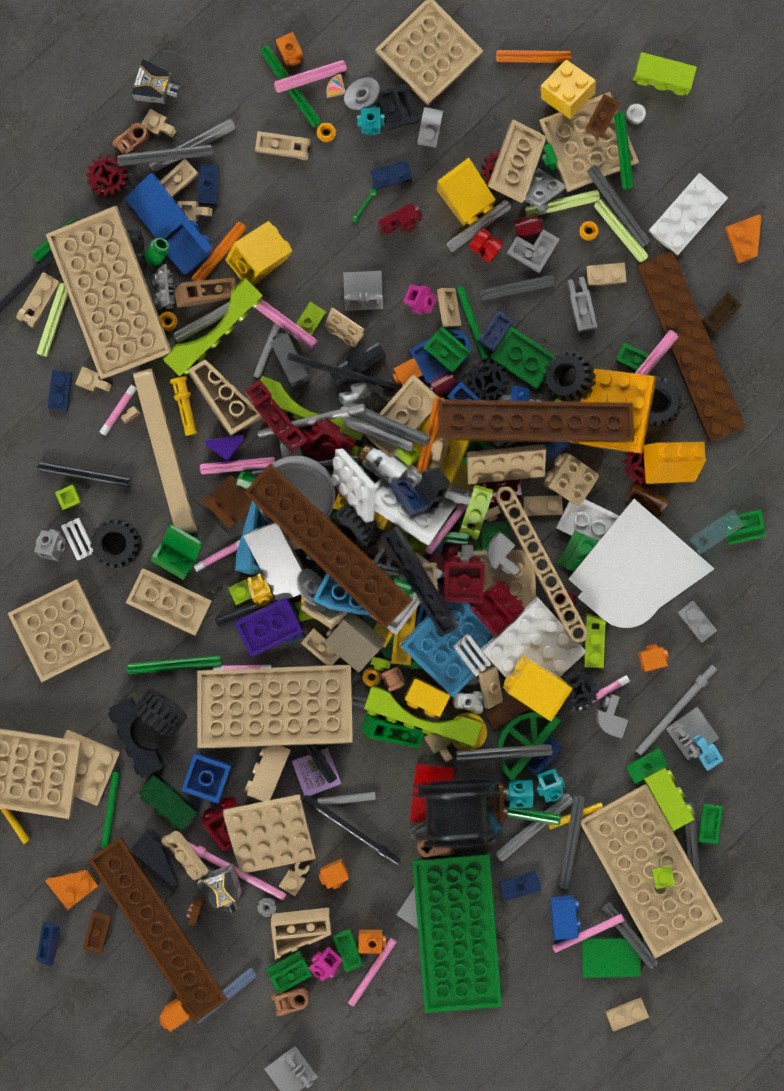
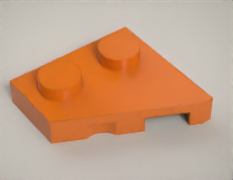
[725,214,761,264]
[45,870,99,910]

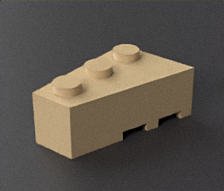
[245,746,291,804]
[271,908,331,959]

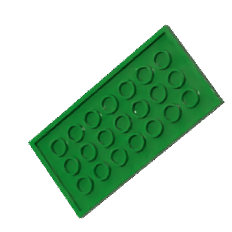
[412,853,502,1013]

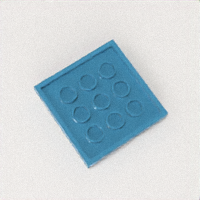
[400,598,494,698]

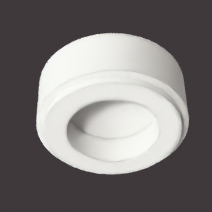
[626,104,646,124]

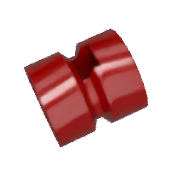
[468,227,504,264]

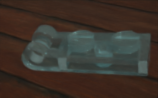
[689,509,745,555]

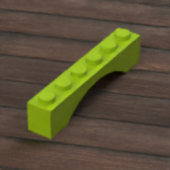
[163,277,262,376]
[261,376,369,443]
[364,685,482,748]

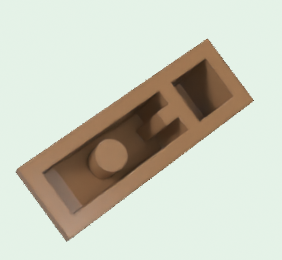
[174,277,236,307]

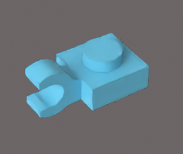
[693,734,723,771]

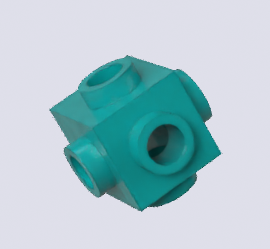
[357,105,384,135]
[536,769,565,802]
[506,780,533,809]

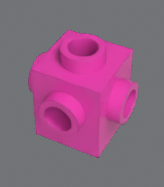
[403,285,438,315]
[309,947,342,981]

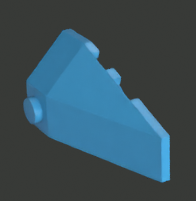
[235,501,269,575]
[313,573,371,616]

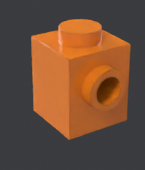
[276,32,303,67]
[392,358,423,387]
[638,644,669,672]
[318,858,349,889]
[359,929,386,954]

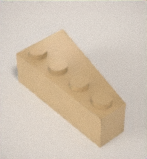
[189,360,262,437]

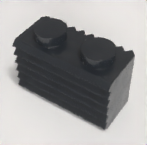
[415,467,452,513]

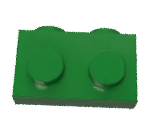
[151,525,203,580]

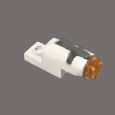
[358,445,422,488]

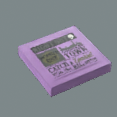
[292,747,341,796]

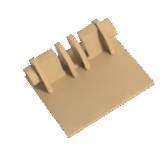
[324,307,364,348]

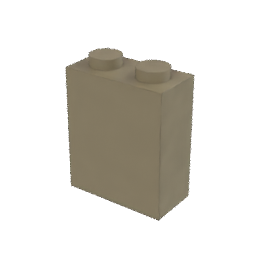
[324,612,386,672]

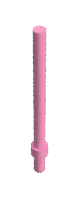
[187,841,286,900]

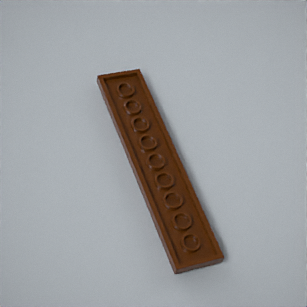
[636,251,746,442]
[437,400,634,443]
[244,464,413,629]
[88,837,228,1023]

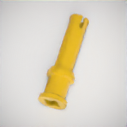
[170,376,197,436]

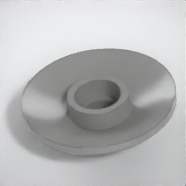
[344,78,380,110]
[297,569,323,606]

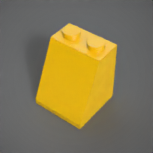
[436,158,495,226]
[225,221,293,286]
[503,655,572,721]

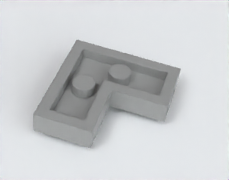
[507,229,560,273]

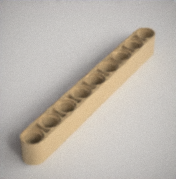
[133,368,197,534]
[496,487,588,642]

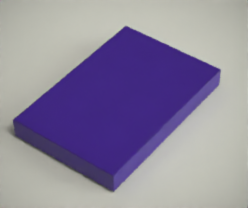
[234,597,303,657]

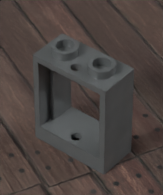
[270,333,310,388]

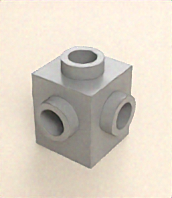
[34,529,66,561]

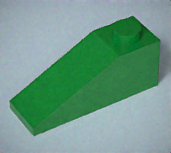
[361,713,424,748]

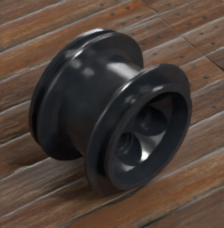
[412,780,503,848]

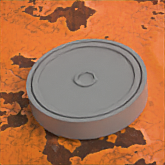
[259,456,335,524]

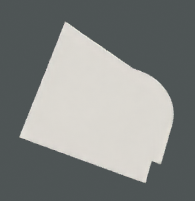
[568,499,714,628]

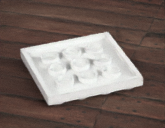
[374,478,457,545]
[480,597,586,678]

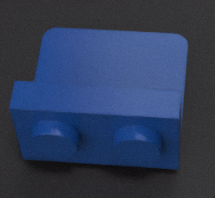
[167,218,214,275]

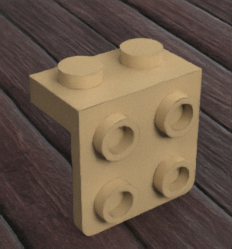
[542,453,599,506]

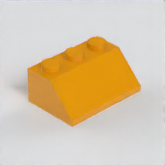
[643,442,706,484]

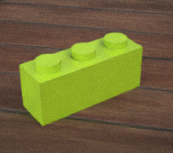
[633,52,697,95]
[644,768,695,831]

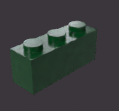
[138,773,199,830]

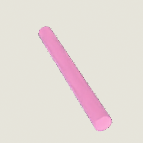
[425,503,468,554]
[553,914,625,953]
[348,938,397,1007]

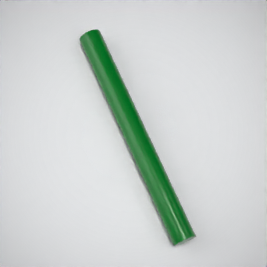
[457,286,489,360]
[101,771,120,848]

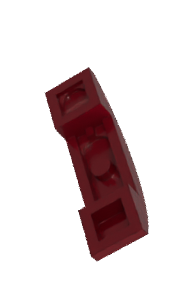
[245,380,308,453]

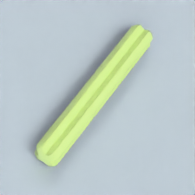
[525,190,600,216]
[594,199,648,263]
[37,283,68,357]

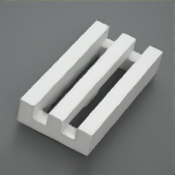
[61,518,93,561]
[453,634,491,677]

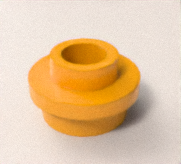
[317,123,336,142]
[579,221,599,241]
[159,312,178,331]
[362,667,381,687]

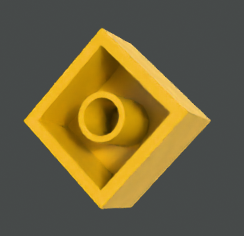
[541,59,596,119]
[404,676,450,718]

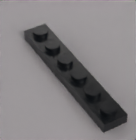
[380,526,460,637]

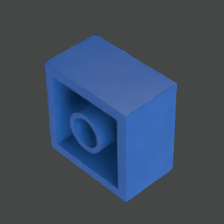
[181,751,233,803]

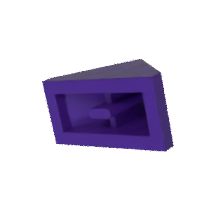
[205,435,245,461]

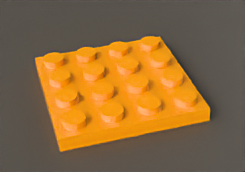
[570,368,656,454]

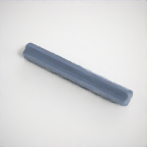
[197,968,257,1023]

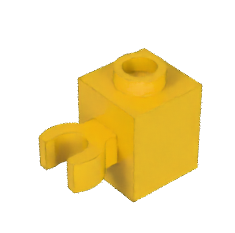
[246,573,275,607]

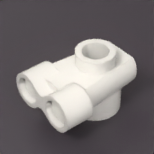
[339,383,371,406]
[453,691,483,714]

